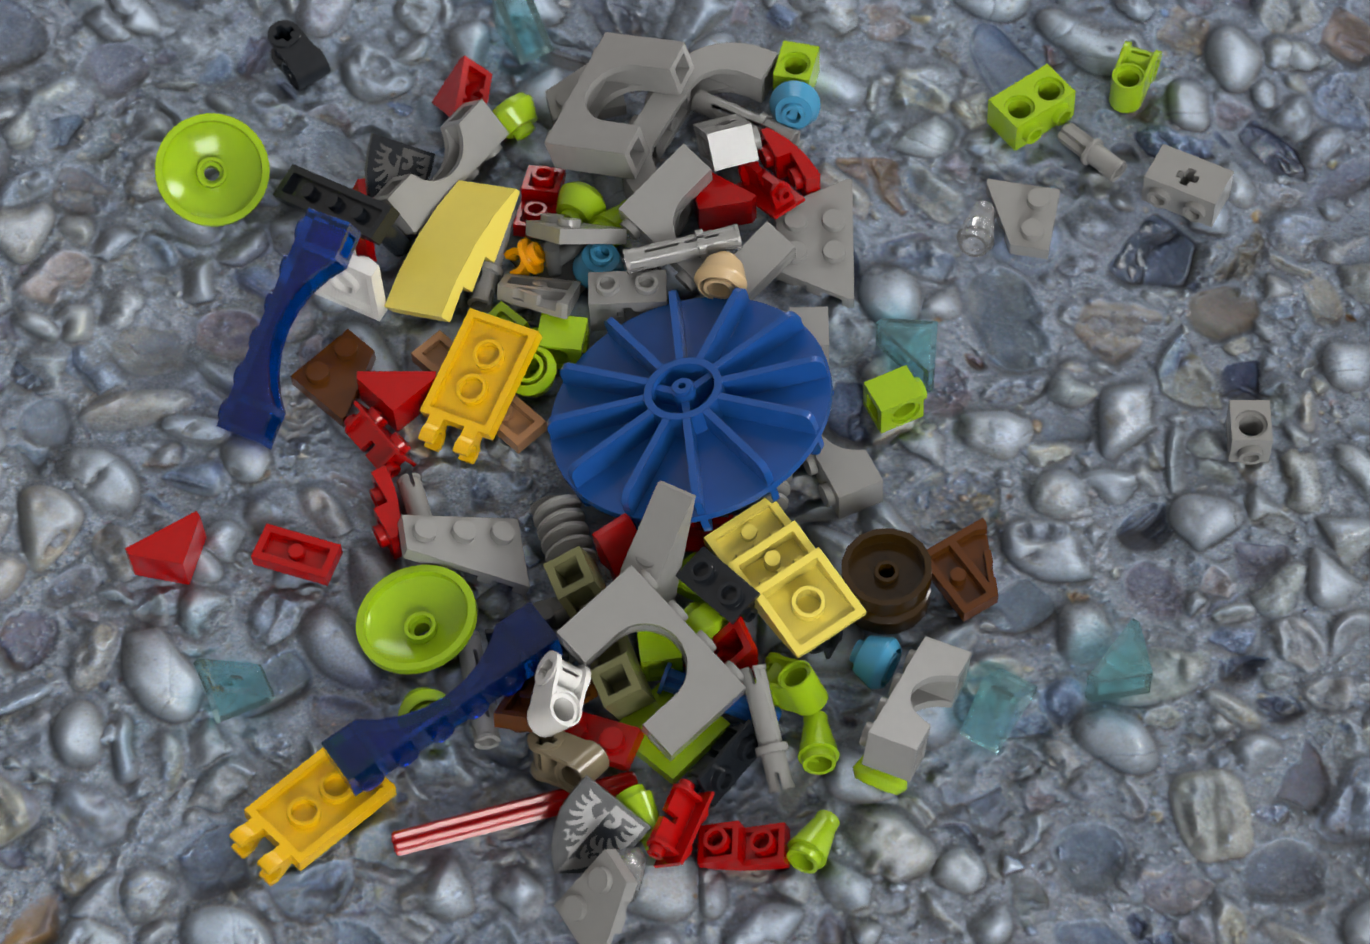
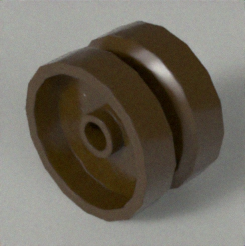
[841,528,932,635]

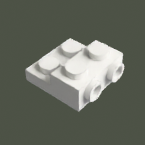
[303,226,387,321]

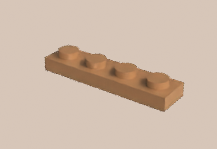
[411,330,547,454]

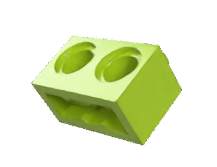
[987,64,1076,151]

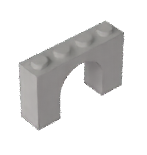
[544,32,695,180]
[618,143,796,300]
[557,565,746,762]

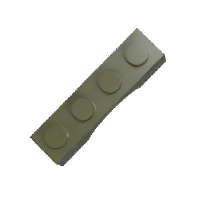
[543,546,656,720]

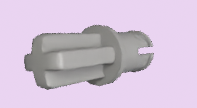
[1057,123,1127,182]

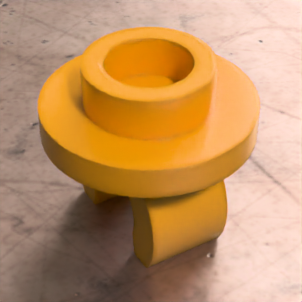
[504,238,545,276]

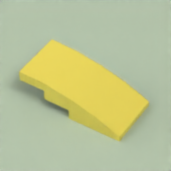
[384,180,520,323]
[703,498,867,659]

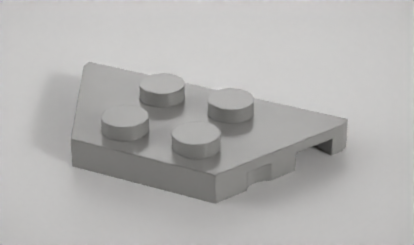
[776,179,854,308]

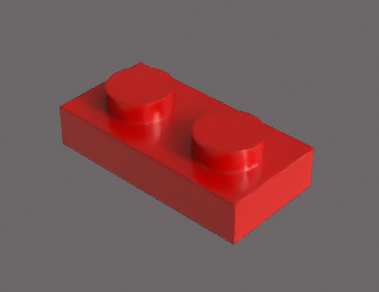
[251,523,343,586]
[564,712,644,772]

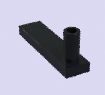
[273,164,412,257]

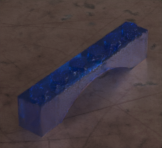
[216,208,362,450]
[321,602,563,796]

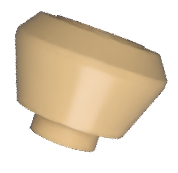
[694,251,747,299]

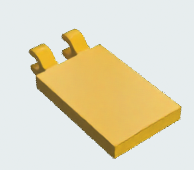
[418,308,543,465]
[229,734,396,886]

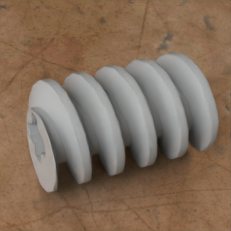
[530,494,598,562]

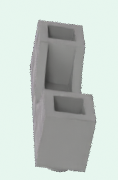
[373,99,509,236]
[803,435,883,519]
[860,636,972,782]

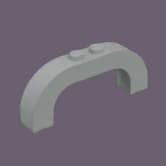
[622,42,778,238]

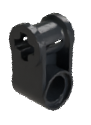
[267,20,331,92]

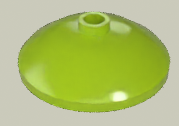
[155,113,270,227]
[356,564,478,674]

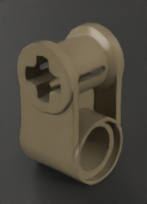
[527,731,609,793]

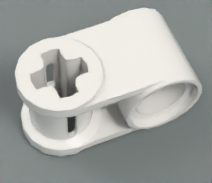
[527,650,591,737]

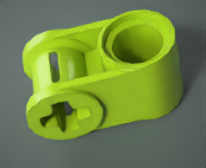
[1109,41,1162,113]
[754,652,828,716]

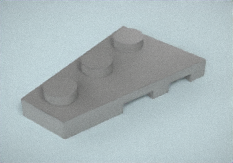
[398,515,530,595]

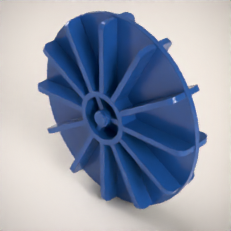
[547,287,834,532]

